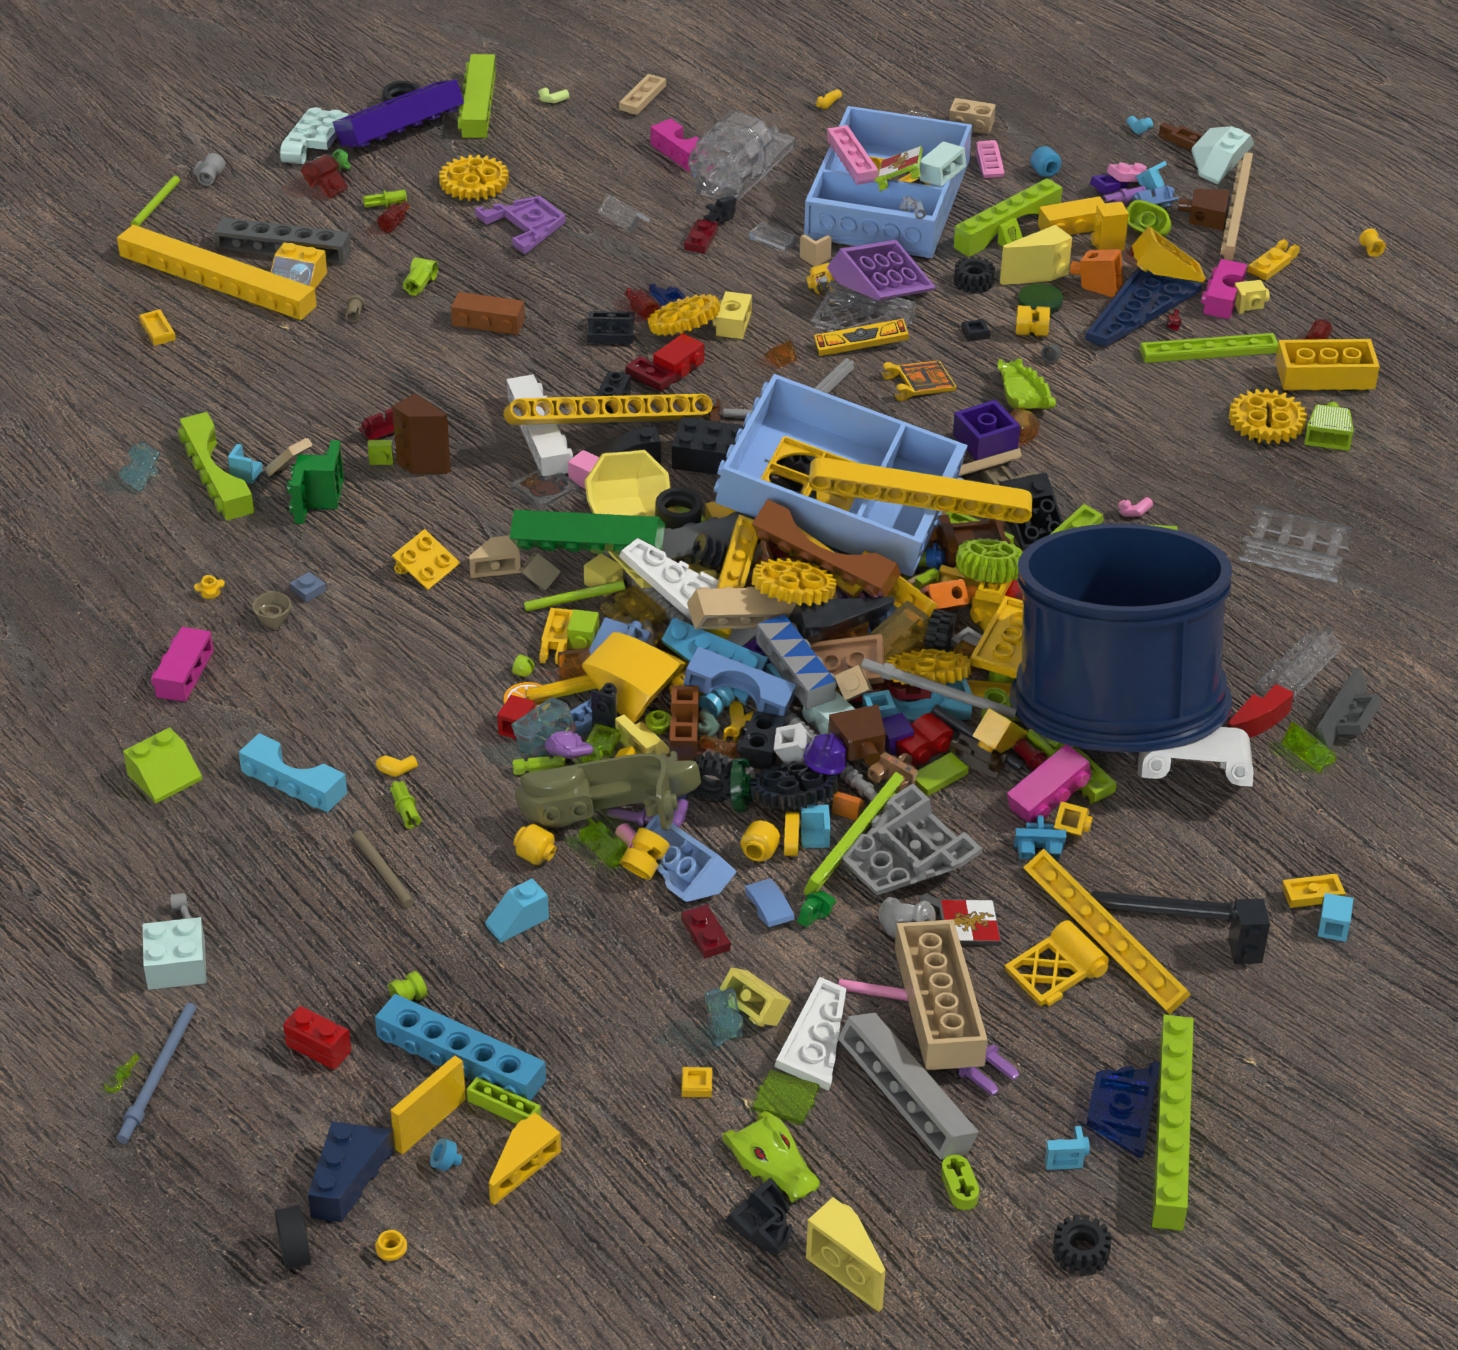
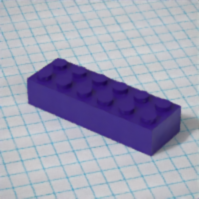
[332,79,464,148]

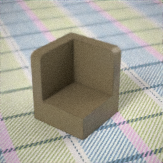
[519,551,561,590]

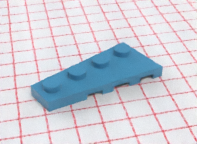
[662,617,768,706]

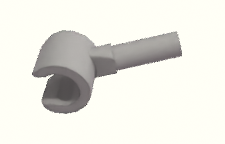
[170,893,191,919]

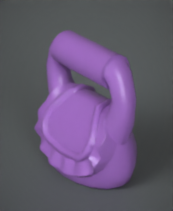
[544,731,593,759]

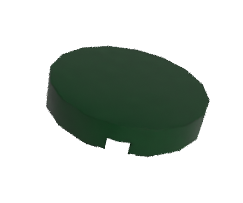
[1018,283,1063,315]
[730,758,752,812]

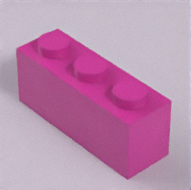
[151,627,214,702]
[1007,744,1092,823]

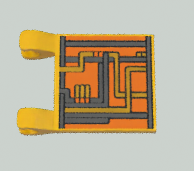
[882,360,956,401]

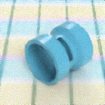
[699,687,735,718]

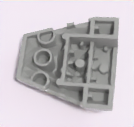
[842,783,983,896]

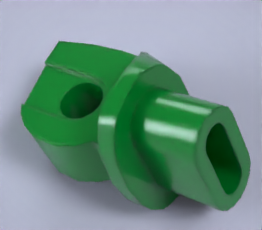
[797,891,836,927]

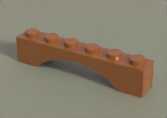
[752,499,901,597]

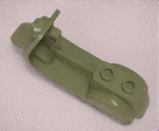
[515,751,701,830]

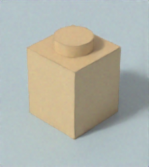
[834,665,873,701]

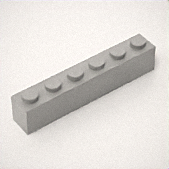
[838,1013,979,1160]

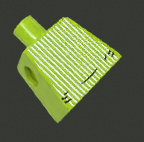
[1304,402,1353,451]

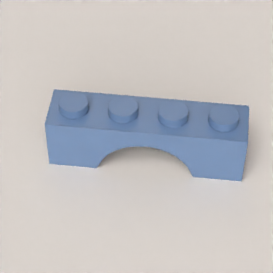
[684,647,797,716]

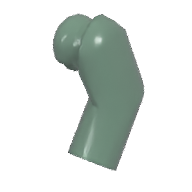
[698,708,720,739]

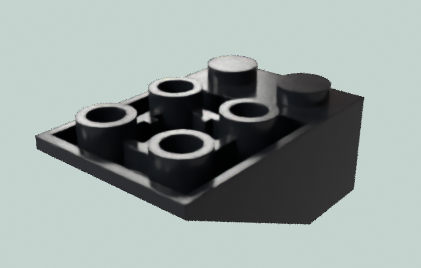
[999,472,1063,549]

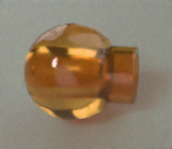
[1010,408,1040,443]

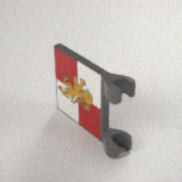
[919,894,1002,945]

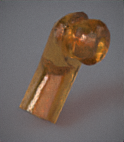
[699,735,737,759]

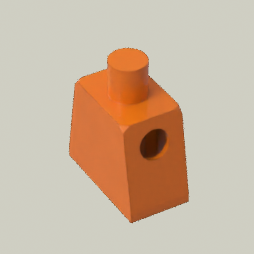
[1070,249,1124,297]
[920,579,977,612]

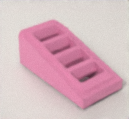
[975,140,1005,178]

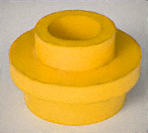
[375,1230,407,1261]

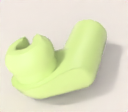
[538,88,570,104]

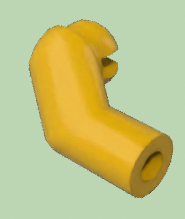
[376,755,418,777]

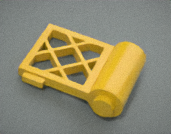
[1004,920,1109,1007]

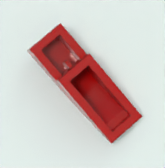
[1227,684,1294,738]

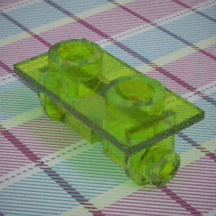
[1281,721,1337,773]
[578,818,628,868]

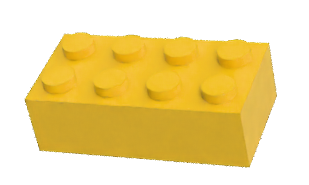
[1275,339,1380,391]

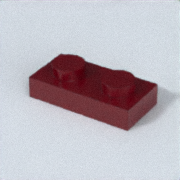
[684,219,718,254]
[625,356,676,391]
[681,904,731,959]

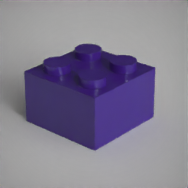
[953,400,1020,461]

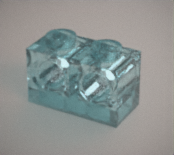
[511,697,577,757]

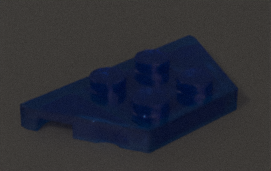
[1086,1062,1160,1159]

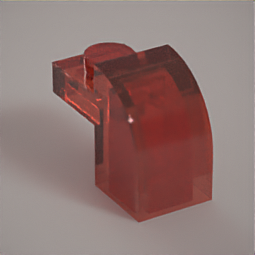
[300,154,348,199]

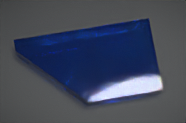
[649,283,686,306]

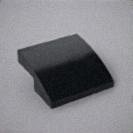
[587,311,635,344]

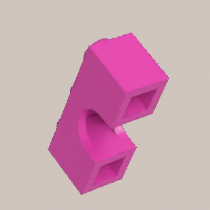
[650,118,709,172]
[1201,259,1247,319]

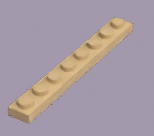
[1220,152,1253,261]

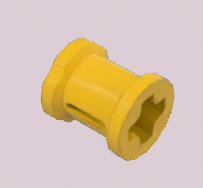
[1359,228,1386,257]

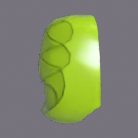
[1126,200,1172,237]

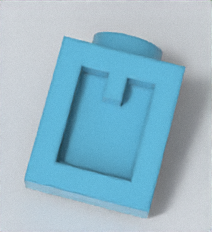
[1045,1126,1090,1170]

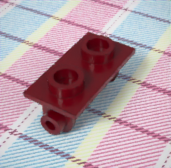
[358,408,395,440]

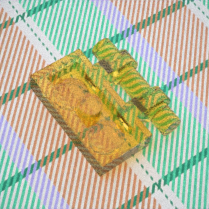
[600,585,666,625]

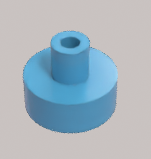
[430,1138,462,1171]

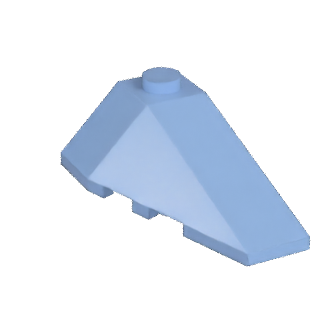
[645,814,737,902]

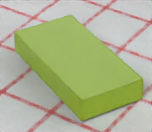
[915,752,969,797]

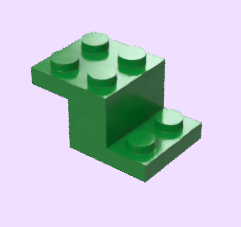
[287,440,344,524]

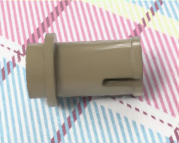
[345,295,365,323]

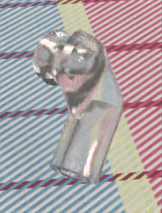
[899,196,926,219]

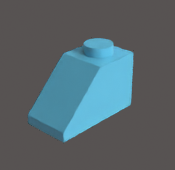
[485,878,549,942]

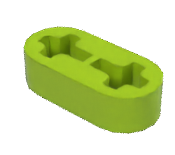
[941,1154,979,1210]

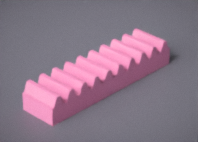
[827,125,878,185]

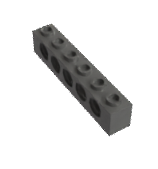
[214,217,351,265]

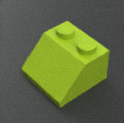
[123,727,202,804]

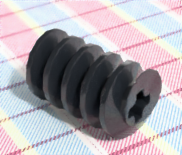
[691,533,729,573]

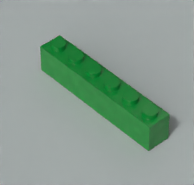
[509,510,665,555]

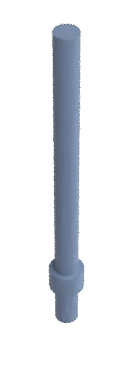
[116,1003,197,1144]

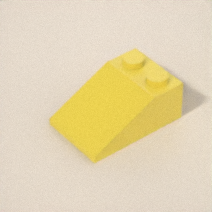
[1000,225,1072,285]
[806,1197,885,1312]

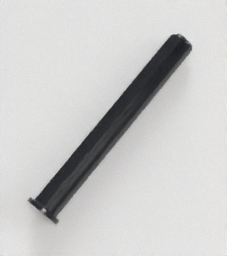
[1091,891,1233,923]

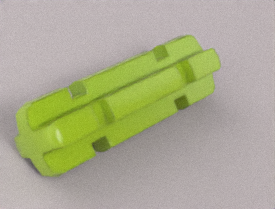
[512,756,566,775]

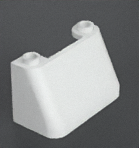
[1137,727,1254,787]

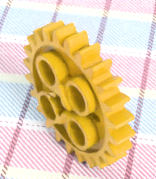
[439,155,509,201]
[648,294,721,336]
[1229,389,1307,444]
[752,558,836,606]
[886,649,971,686]

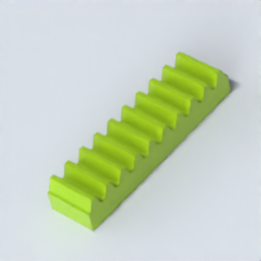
[1027,729,1117,805]

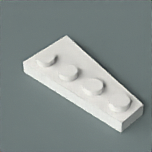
[774,977,846,1091]

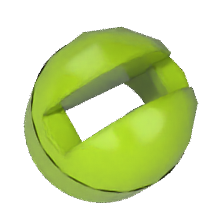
[512,654,535,677]

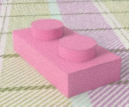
[1107,162,1147,182]

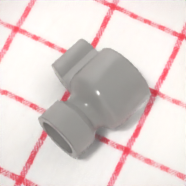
[193,153,226,186]

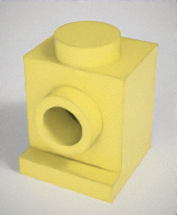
[1234,280,1270,314]

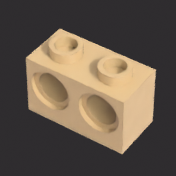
[949,98,996,135]

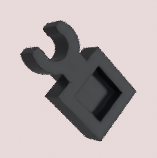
[704,195,737,222]

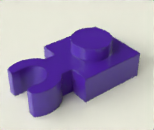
[1090,174,1128,194]

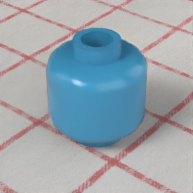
[1030,146,1061,178]

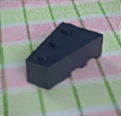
[308,1121,394,1222]

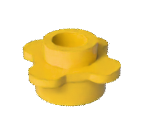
[194,575,225,599]

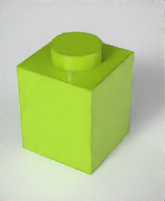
[567,609,599,651]

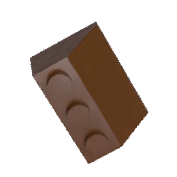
[392,393,451,474]

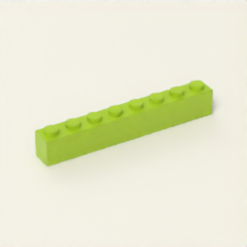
[1152,1014,1194,1231]

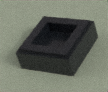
[961,319,990,342]

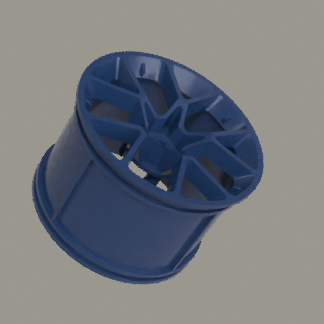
[1010,524,1232,752]

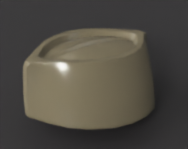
[252,591,291,630]

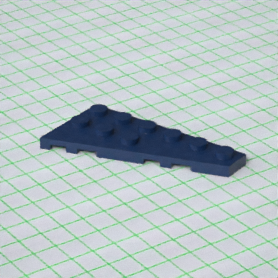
[1085,267,1202,346]

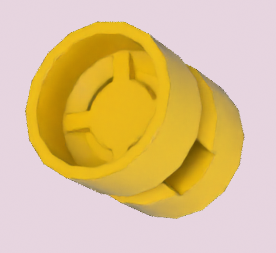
[1016,305,1050,337]
[620,828,670,880]

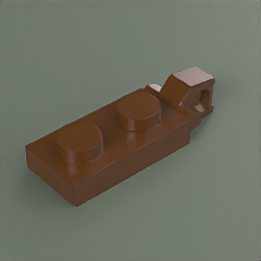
[1158,122,1203,150]

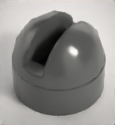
[1041,344,1062,363]

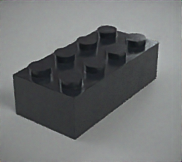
[672,417,744,475]

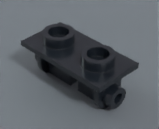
[591,683,617,737]

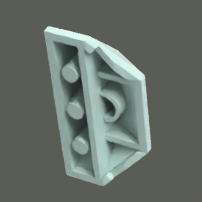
[1191,126,1254,184]

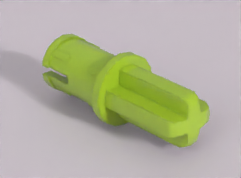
[363,189,407,208]
[390,781,422,829]

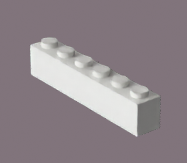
[506,374,573,477]

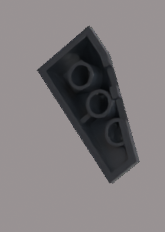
[566,427,661,476]
[788,596,895,642]

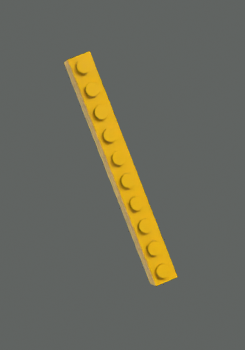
[117,225,317,320]

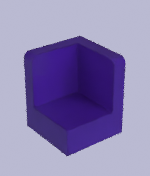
[882,712,914,756]

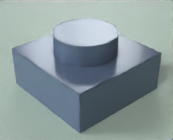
[290,571,326,602]

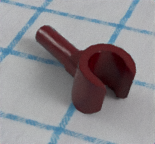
[1166,309,1182,331]

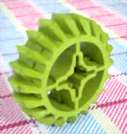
[956,538,1023,584]

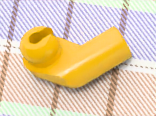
[816,89,842,110]

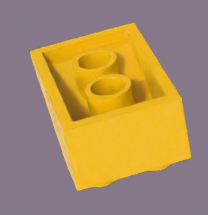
[1132,226,1206,282]

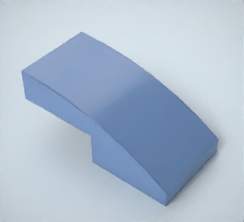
[745,878,795,927]

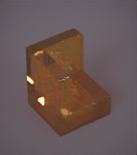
[558,648,590,681]

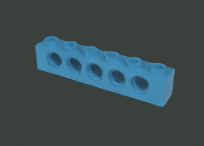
[375,994,546,1101]

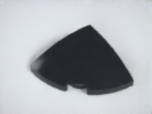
[725,1178,792,1255]

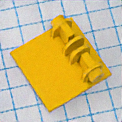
[392,529,460,590]

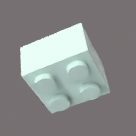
[143,917,207,990]

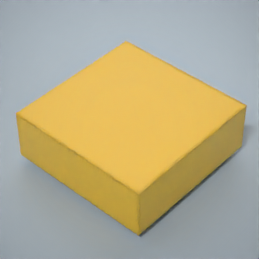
[682,1067,712,1097]

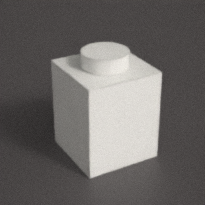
[774,723,813,765]

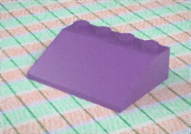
[827,240,936,301]

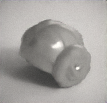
[878,897,935,938]

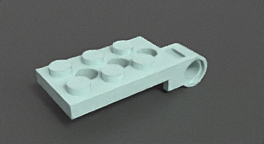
[280,107,349,164]

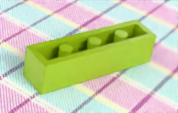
[467,1077,542,1124]

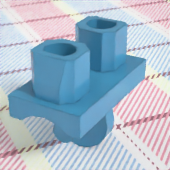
[1014,815,1066,861]

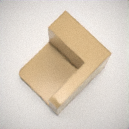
[800,234,832,266]

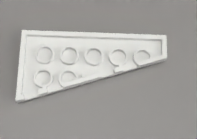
[619,538,757,646]

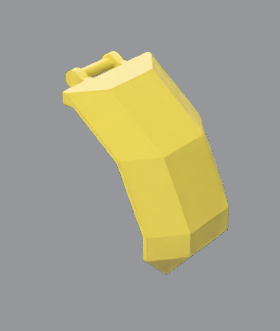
[584,450,720,588]

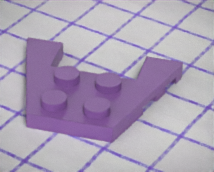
[475,196,566,254]

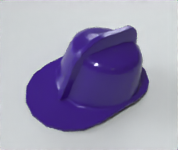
[803,732,847,775]

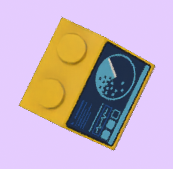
[271,242,327,289]

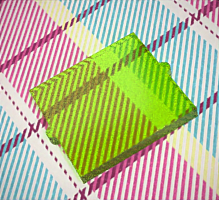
[753,1070,819,1124]

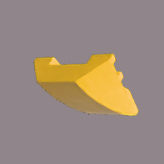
[581,632,690,723]

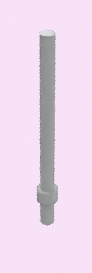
[861,658,1017,719]

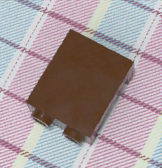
[935,514,1011,568]

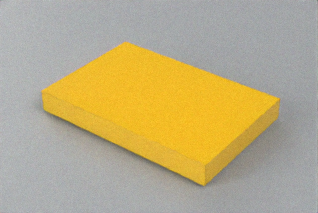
[391,1056,466,1155]

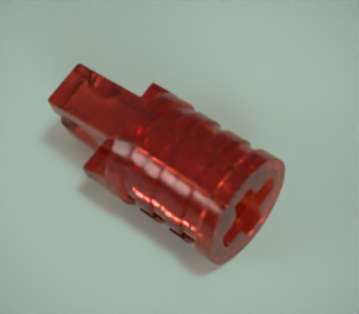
[377,200,410,232]
[624,287,659,320]
[1305,319,1332,340]

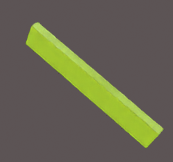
[1139,333,1278,363]
[803,772,904,895]

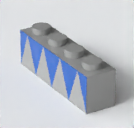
[756,614,837,710]

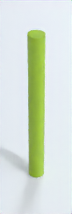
[131,176,180,226]
[524,580,625,612]

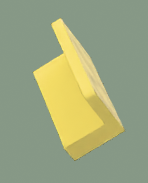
[615,714,670,757]

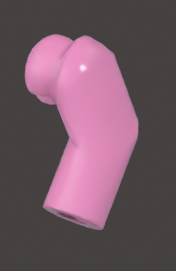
[1118,497,1153,517]

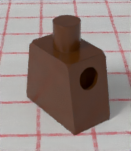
[1178,189,1229,231]
[828,704,885,765]

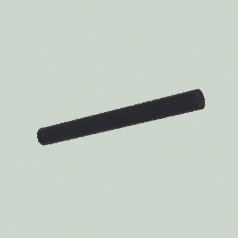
[931,704,1025,772]

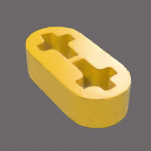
[784,811,800,857]

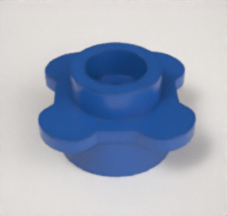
[926,543,945,571]

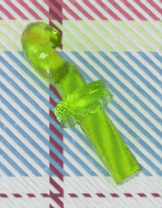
[104,1053,140,1092]

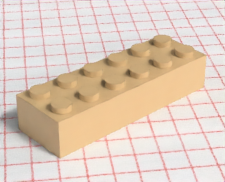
[895,919,988,1070]

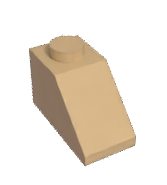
[469,535,521,578]

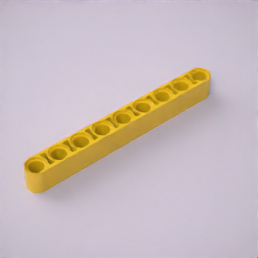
[503,394,713,425]
[809,458,1032,523]

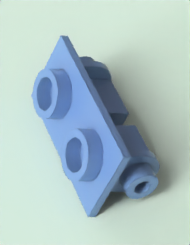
[1132,185,1179,209]

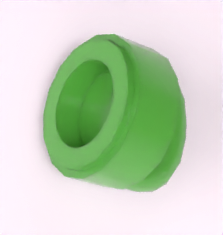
[329,149,351,171]

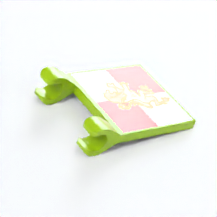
[874,146,923,192]

